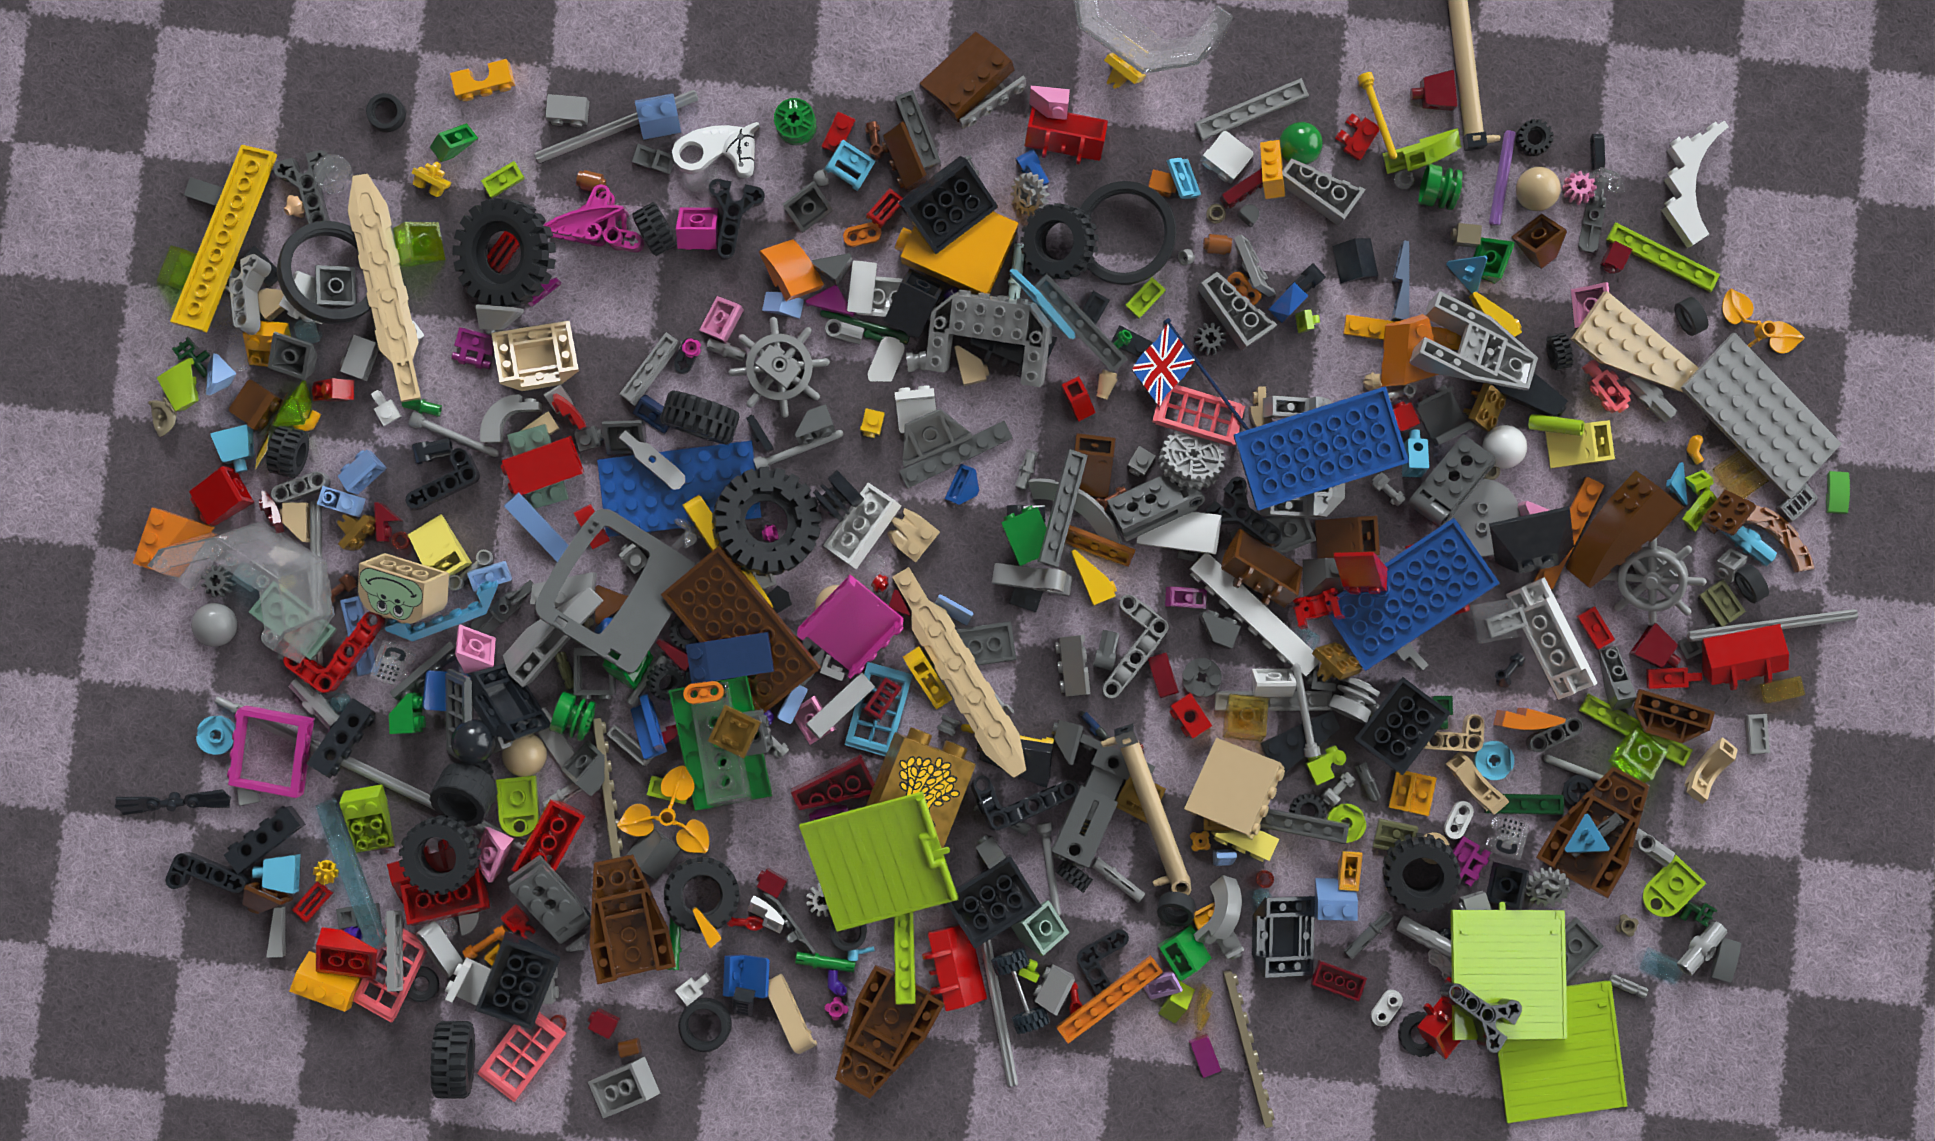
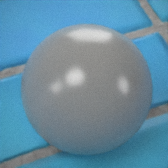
[191,603,237,647]

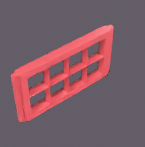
[1152,385,1245,447]
[353,928,427,1022]
[477,1012,566,1102]

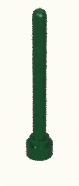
[820,310,910,345]

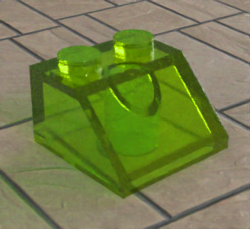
[393,222,445,266]
[156,245,197,291]
[1609,726,1668,783]

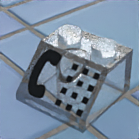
[369,640,416,686]
[1486,813,1530,861]

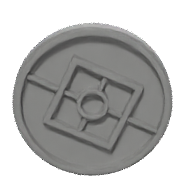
[1449,479,1521,557]

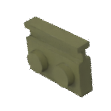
[1698,579,1746,627]
[1372,818,1418,850]

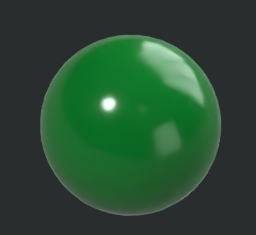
[1279,122,1323,165]

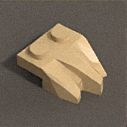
[887,508,940,562]

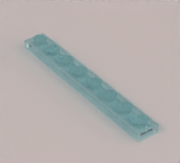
[315,798,386,950]

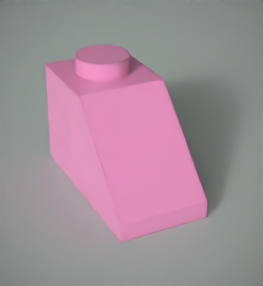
[1029,86,1070,119]

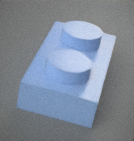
[467,561,512,591]

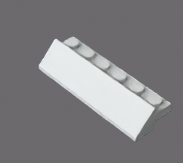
[1506,577,1597,700]

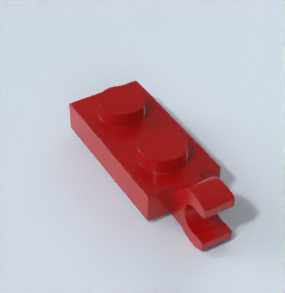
[1646,667,1702,689]

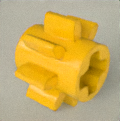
[313,860,339,885]

